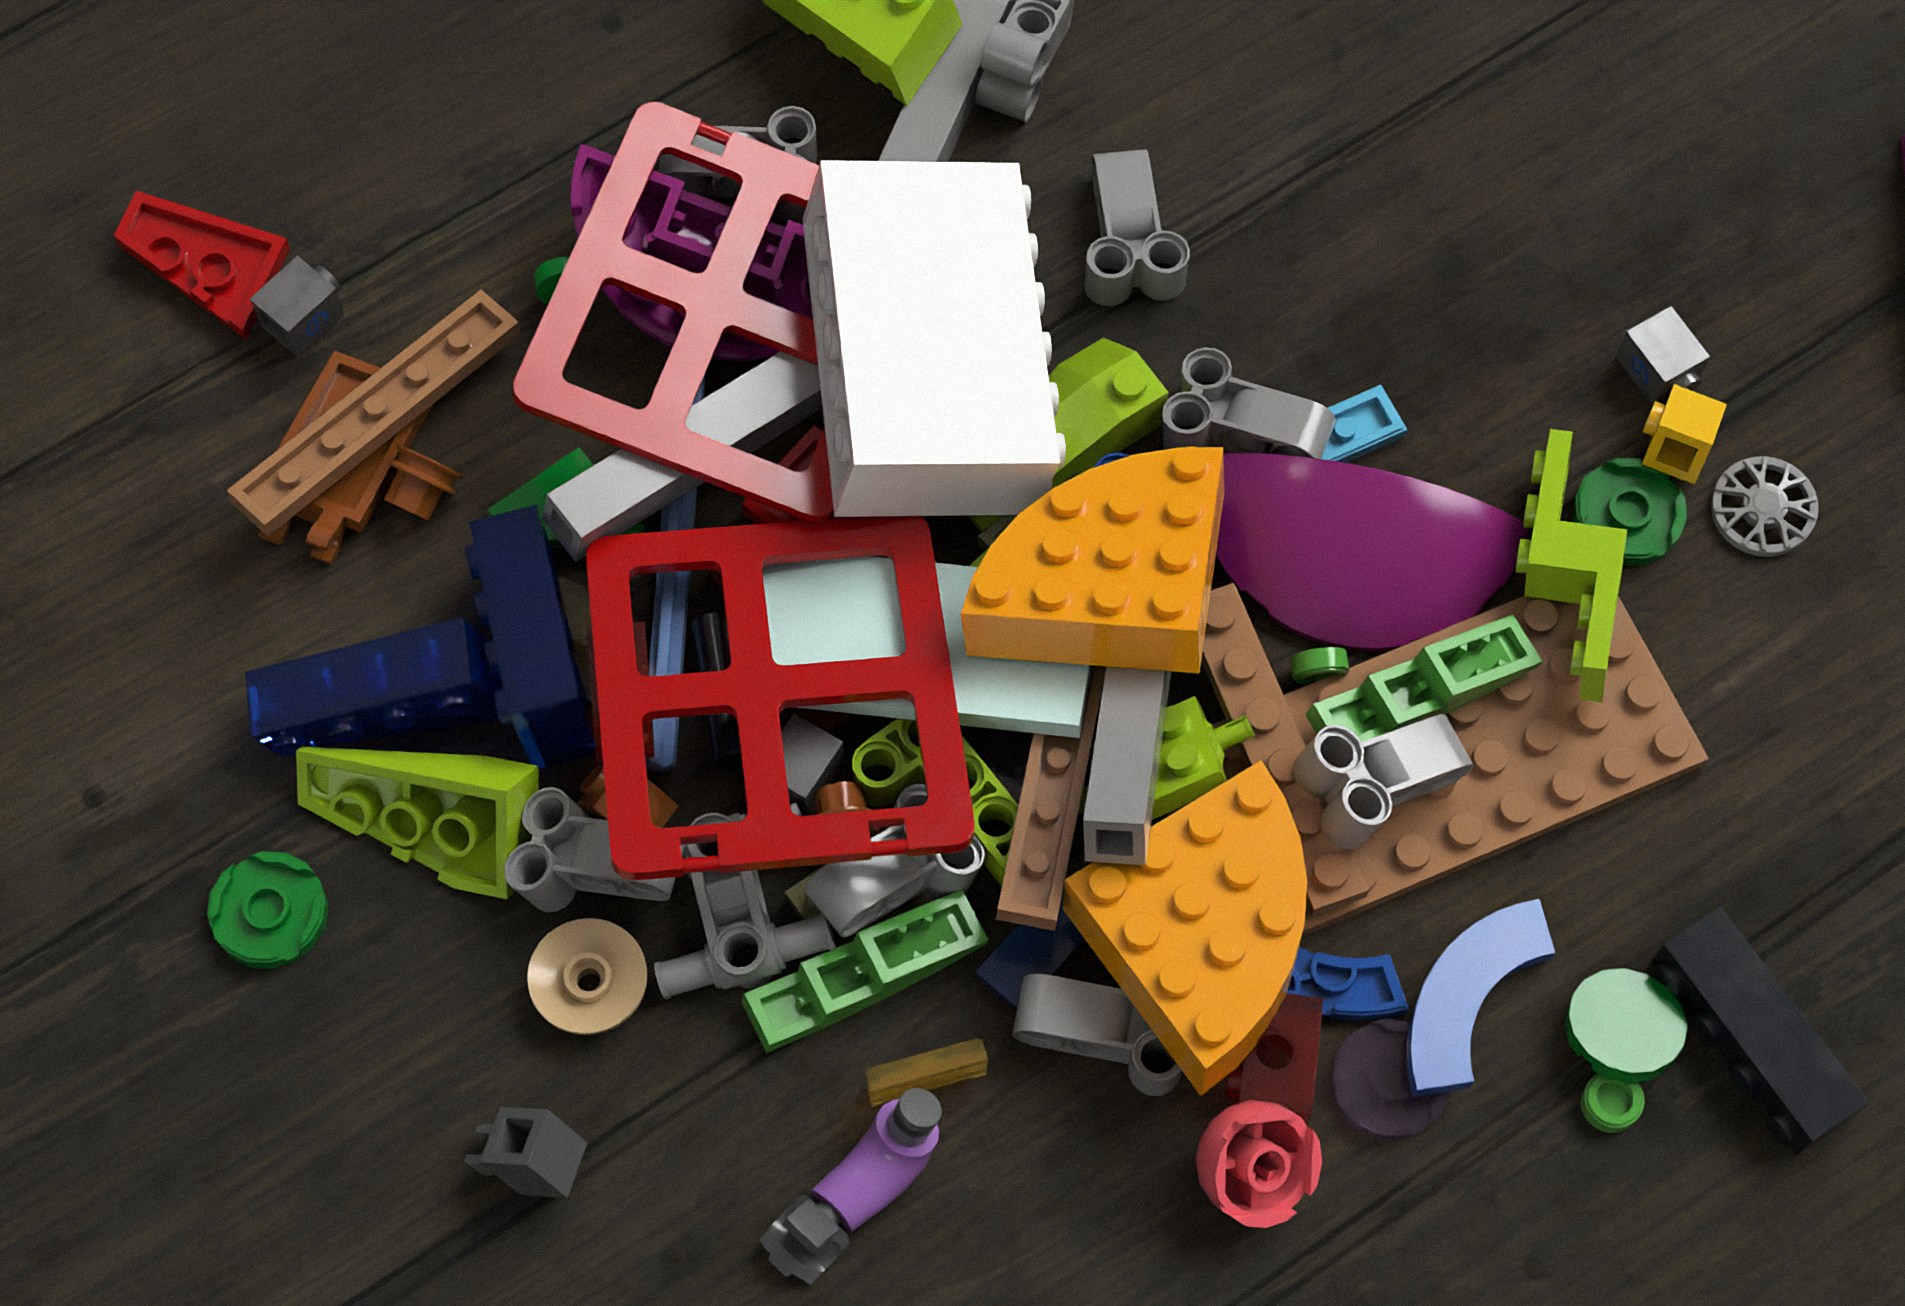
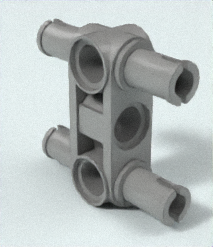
[654,803,836,1000]

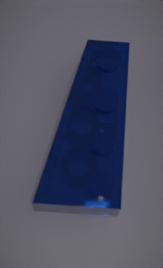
[465,505,600,769]
[245,617,512,756]

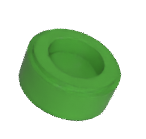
[1289,647,1349,684]
[1581,1073,1645,1133]

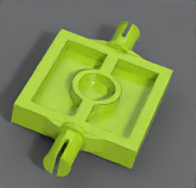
[1078,696,1256,820]

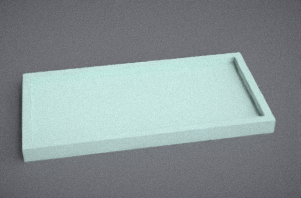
[762,556,1092,738]

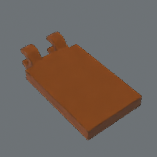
[259,350,434,565]

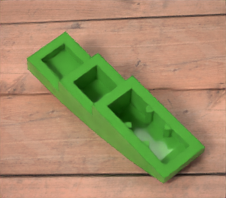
[1305,615,1543,742]
[741,889,988,1053]

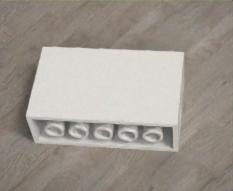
[802,160,1066,517]

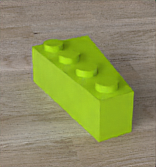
[763,0,963,106]

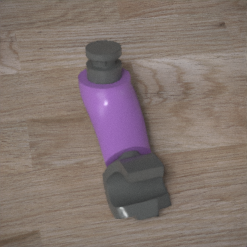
[760,1088,942,1285]

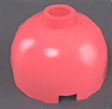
[1196,1100,1322,1228]

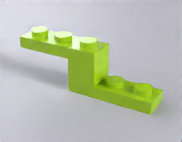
[1516,429,1627,703]

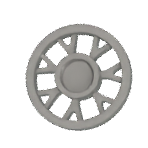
[1711,456,1819,557]

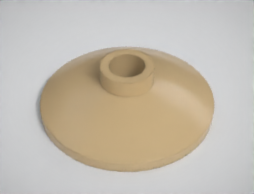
[527,918,647,1035]

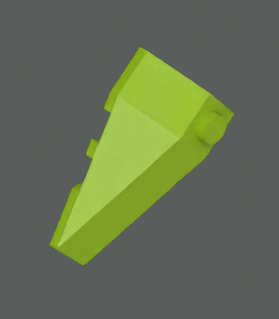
[968,338,1169,533]
[296,747,539,899]

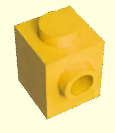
[1642,384,1727,485]

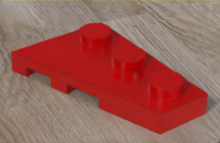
[113,191,290,340]

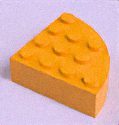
[961,446,1225,673]
[1063,760,1307,1096]

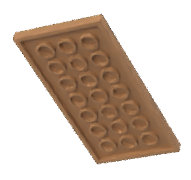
[1212,596,1709,938]

